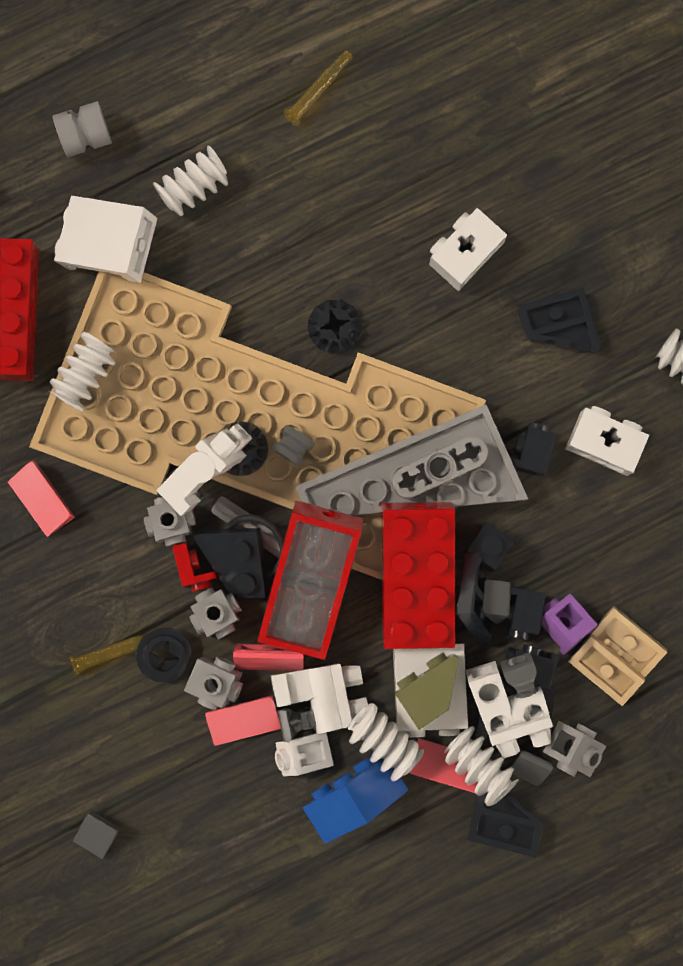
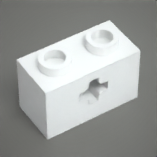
[429,208,507,291]
[565,406,649,476]

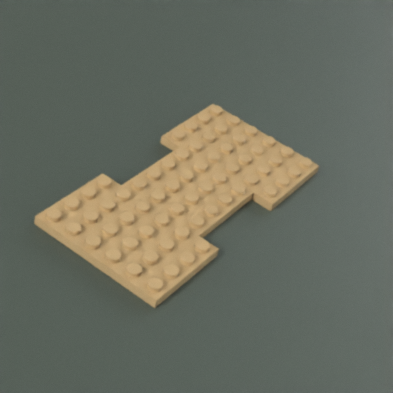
[29,271,486,580]

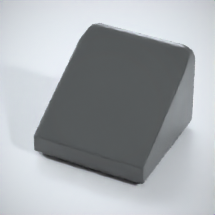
[483,579,511,624]
[509,748,553,786]
[73,810,121,859]

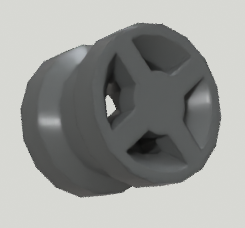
[271,425,315,467]

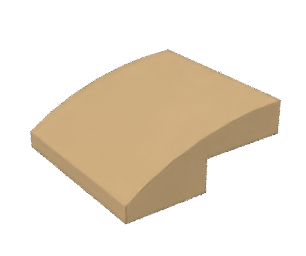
[569,606,667,706]

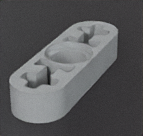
[392,437,488,499]

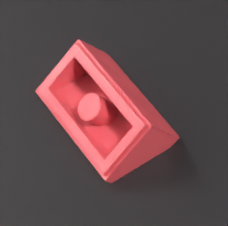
[8,460,75,537]
[233,643,304,671]
[205,695,281,746]
[409,738,478,793]

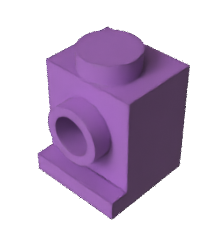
[541,594,598,655]

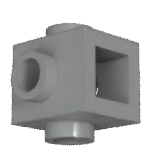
[144,497,196,547]
[189,587,242,640]
[184,656,243,710]
[543,721,606,777]

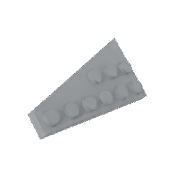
[295,405,528,515]

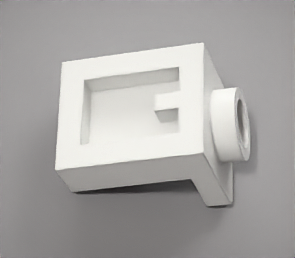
[275,732,334,776]

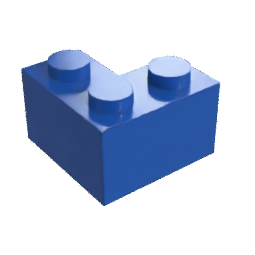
[303,756,408,844]

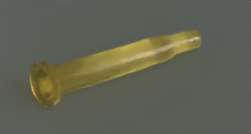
[283,50,353,126]
[70,635,143,676]

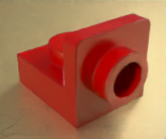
[172,543,218,592]

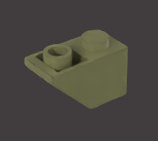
[394,652,458,730]

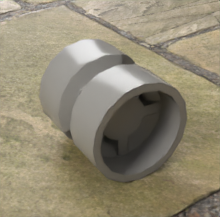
[53,101,112,158]

